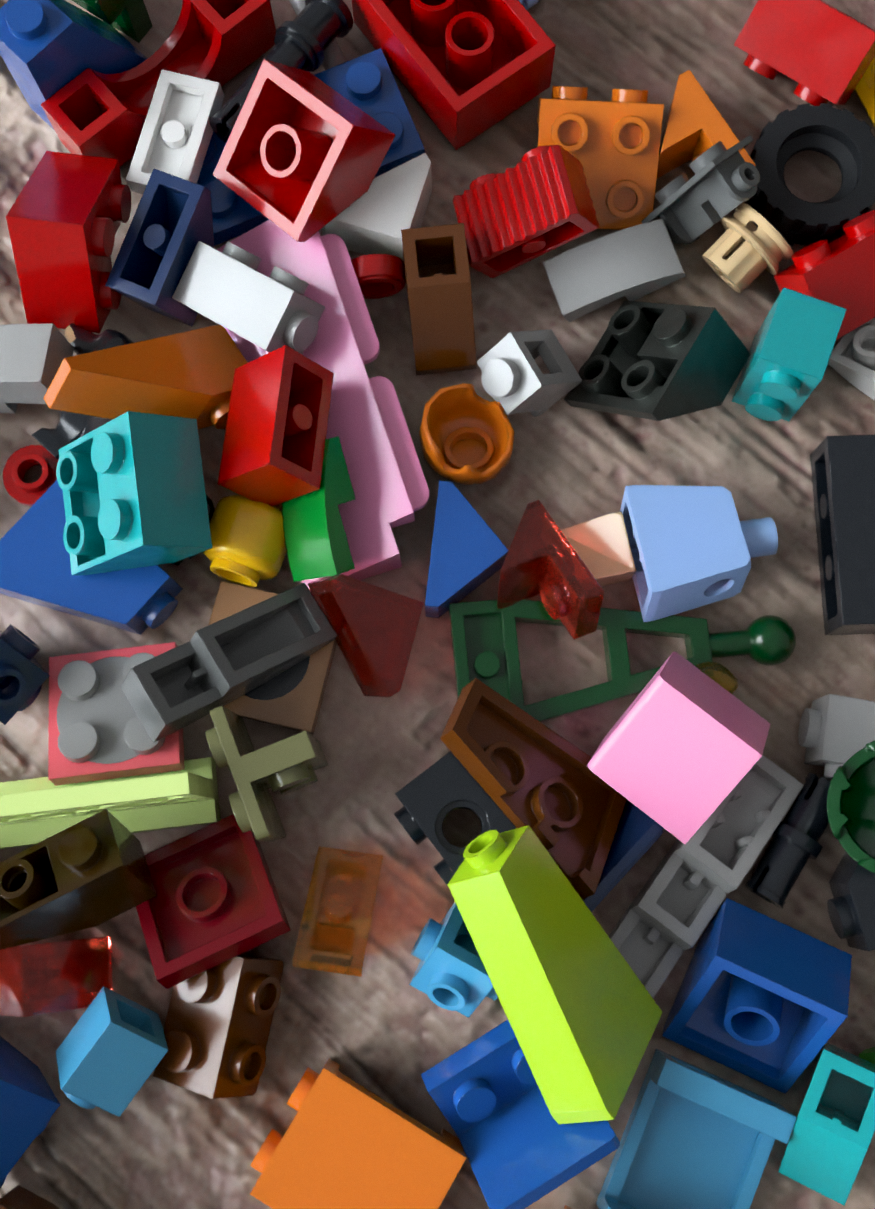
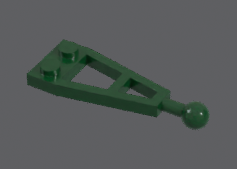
[449,598,796,723]

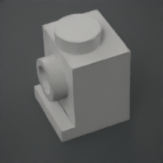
[477,329,582,417]

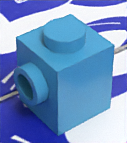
[56,986,168,1117]

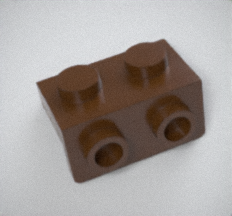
[153,954,284,1099]

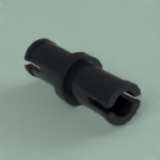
[745,773,831,909]

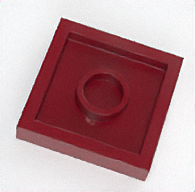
[136,814,291,989]

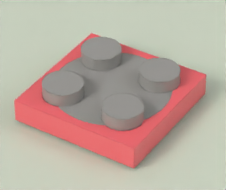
[48,642,185,786]

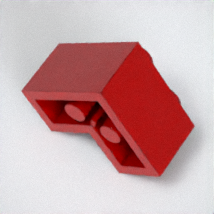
[6,151,131,333]

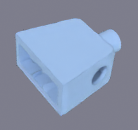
[620,485,778,622]

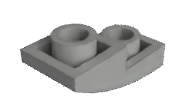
[542,219,686,322]

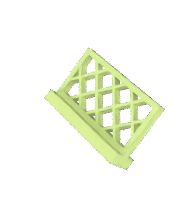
[0,757,221,849]

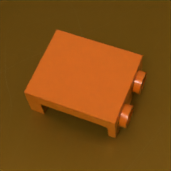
[250,1058,467,1209]

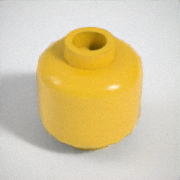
[203,495,287,587]

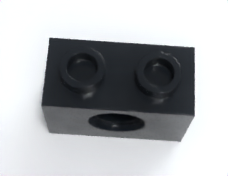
[394,751,516,886]

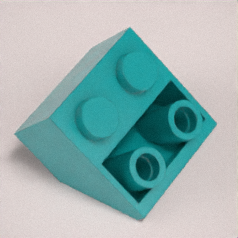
[56,411,212,575]

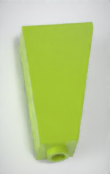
[447,825,662,1125]

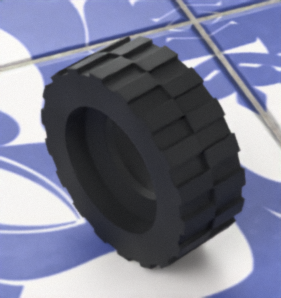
[744,103,875,247]

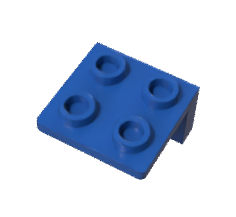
[421,1020,620,1209]

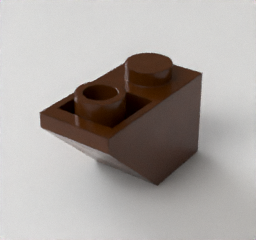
[401,223,477,376]

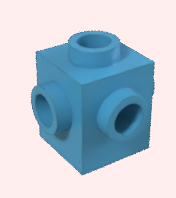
[409,902,498,1018]

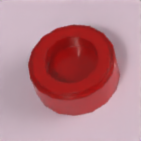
[351,254,406,299]

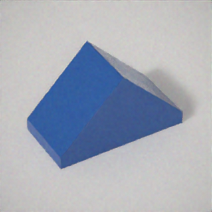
[425,480,509,618]

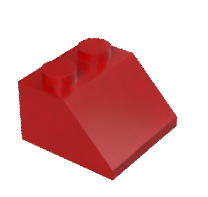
[212,59,396,242]

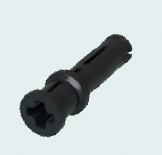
[210,0,354,143]

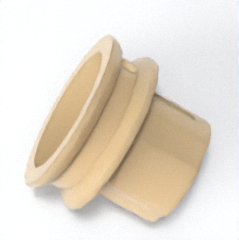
[702,202,794,294]

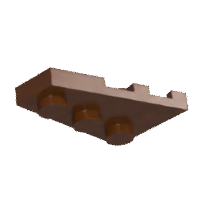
[440,678,627,900]

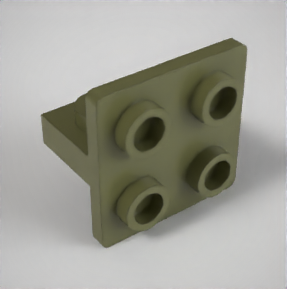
[205,705,328,842]

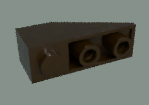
[0,809,157,950]

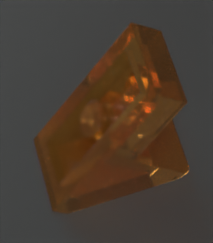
[293,846,383,977]

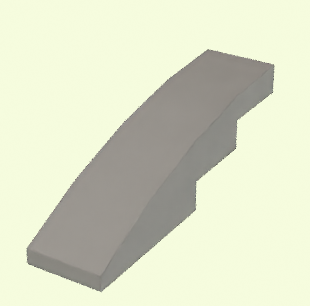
[609,755,804,998]

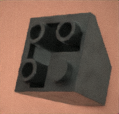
[564,301,751,421]

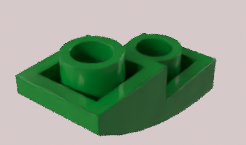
[282,436,355,582]

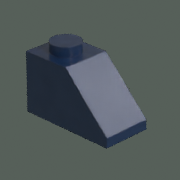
[105,169,214,327]

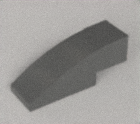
[121,583,337,743]

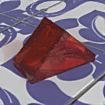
[308,574,424,697]
[0,936,113,1017]

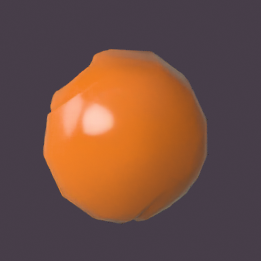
[419,383,515,485]

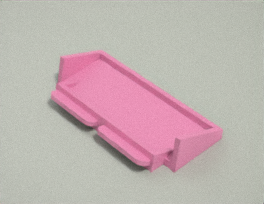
[217,220,430,596]

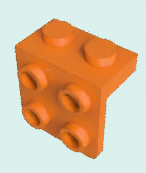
[537,86,664,230]

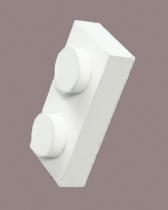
[126,69,225,194]

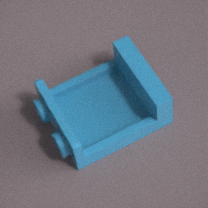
[596,1049,797,1209]

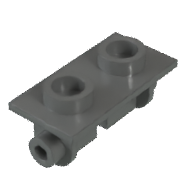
[641,135,760,244]

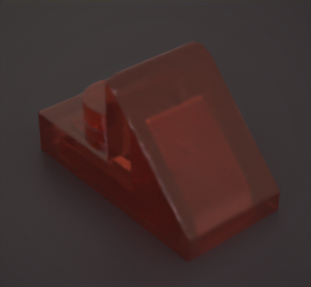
[497,500,604,640]

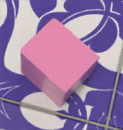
[587,652,770,844]

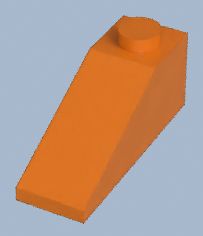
[43,324,248,429]

